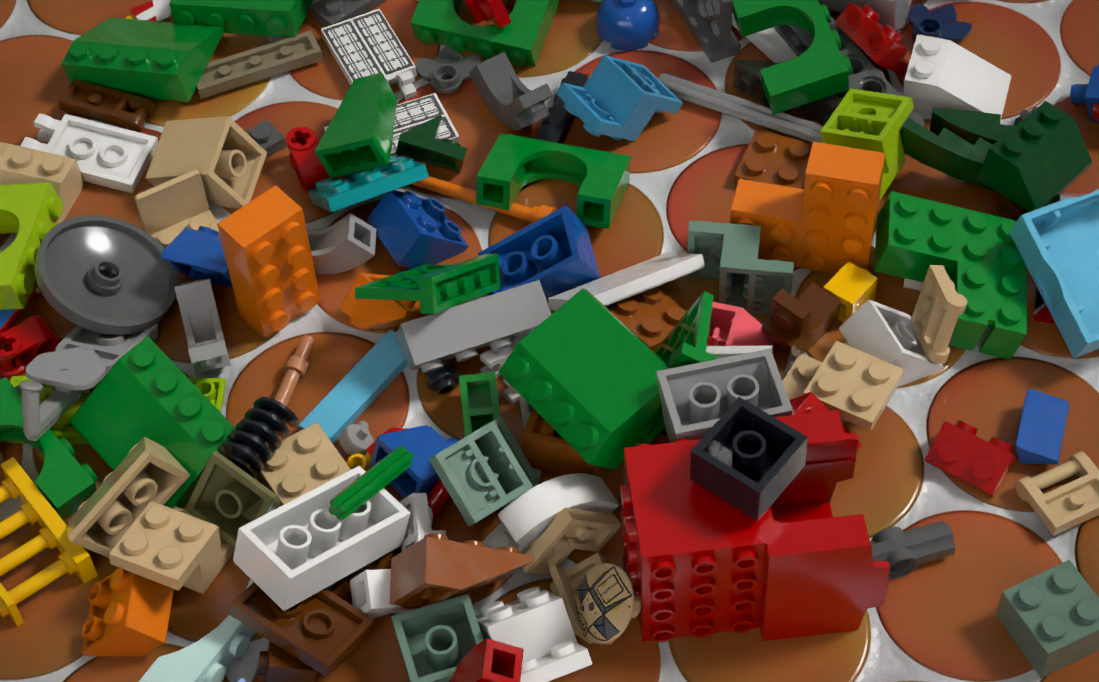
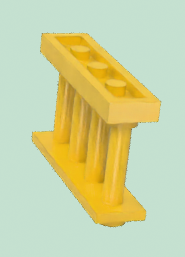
[0,457,98,627]

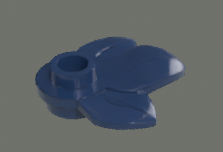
[908,3,972,42]

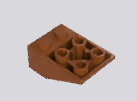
[390,534,534,609]

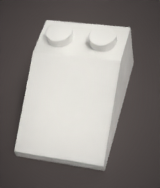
[902,34,1011,123]

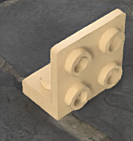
[134,169,220,249]

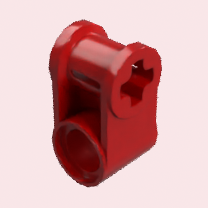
[286,126,337,192]
[0,315,62,379]

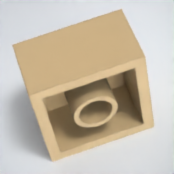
[255,422,351,506]

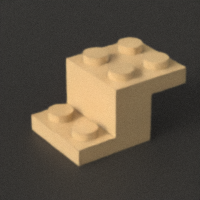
[782,340,904,431]
[109,501,235,594]

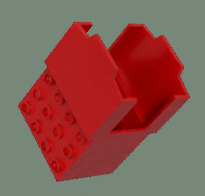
[620,410,890,642]

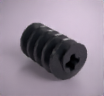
[217,397,299,479]

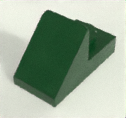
[396,116,467,173]

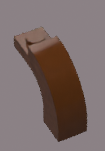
[761,282,841,356]

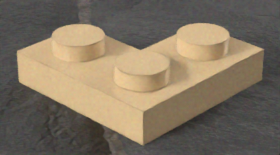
[523,508,622,575]

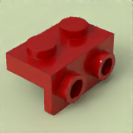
[924,420,1017,496]

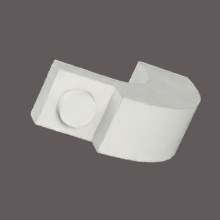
[482,473,620,554]
[350,493,446,618]

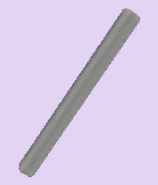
[658,73,824,143]

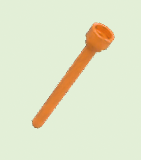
[411,176,557,225]

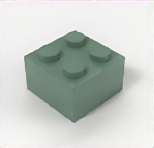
[996,559,1099,678]
[391,594,484,682]

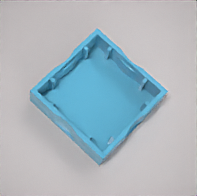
[1009,189,1099,358]

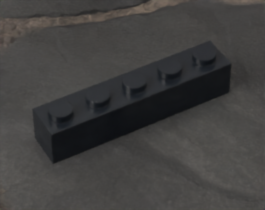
[535,71,588,144]

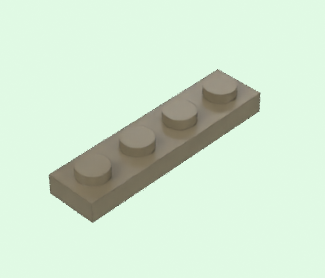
[196,30,323,99]

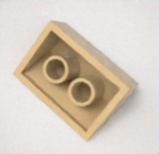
[0,142,85,225]
[67,437,190,558]

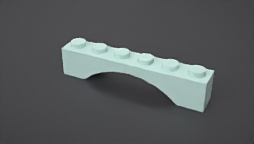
[139,579,256,682]

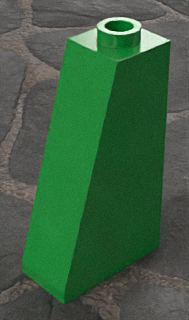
[314,72,397,178]

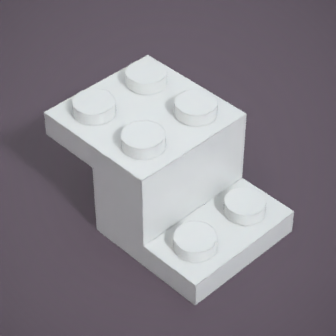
[476,587,592,682]

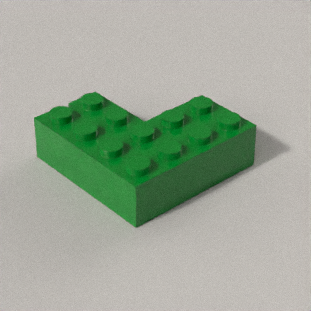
[874,191,1027,360]

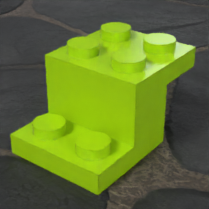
[820,88,914,201]

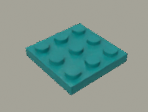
[308,154,429,212]

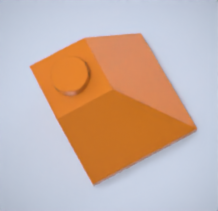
[340,273,430,331]

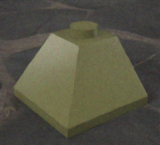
[185,451,281,547]

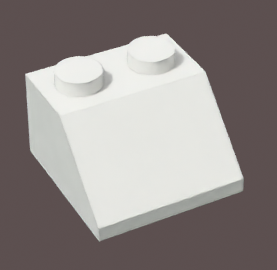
[839,299,944,387]

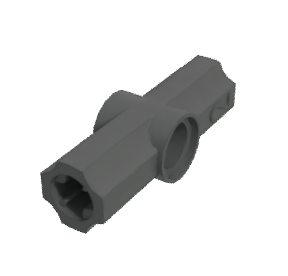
[870,521,956,579]

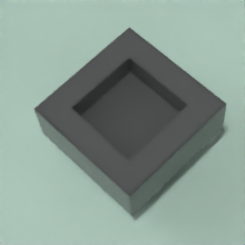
[245,119,287,159]

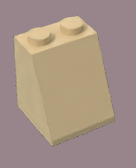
[145,116,267,209]

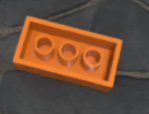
[217,185,321,339]

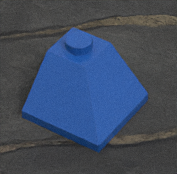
[161,226,233,288]

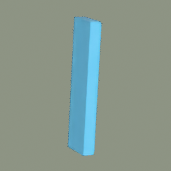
[298,329,408,444]

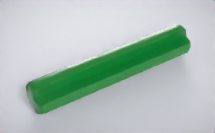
[328,446,414,520]

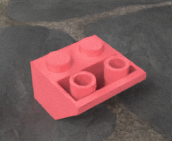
[707,302,776,354]

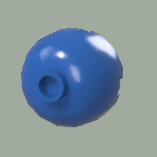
[596,0,660,51]

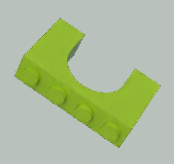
[0,182,63,310]

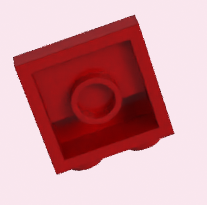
[834,2,909,76]

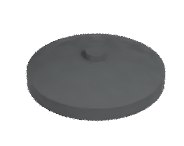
[34,215,178,335]

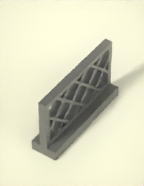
[670,0,741,63]

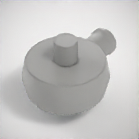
[339,421,374,455]

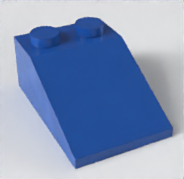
[478,205,601,299]

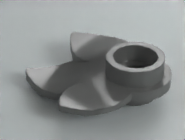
[416,46,481,94]

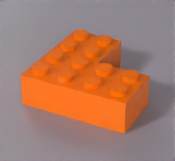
[730,142,885,274]

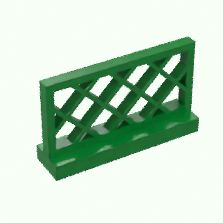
[354,254,500,314]
[634,291,718,445]

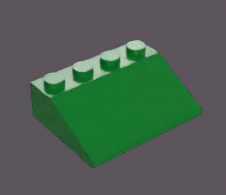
[61,17,224,102]
[498,288,670,470]
[69,336,236,509]

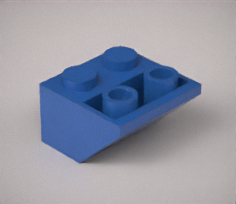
[367,190,469,268]

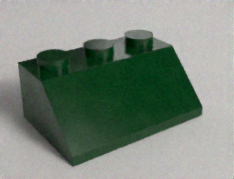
[977,101,1092,212]

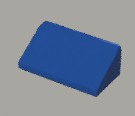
[1015,389,1070,464]

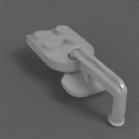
[19,324,159,441]

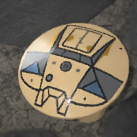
[574,563,641,645]

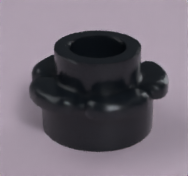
[426,363,461,395]

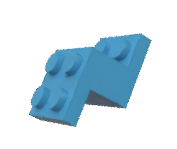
[556,55,683,141]

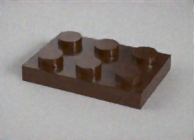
[229,582,375,677]

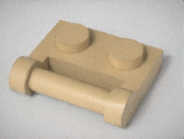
[910,265,968,364]
[1015,451,1099,536]

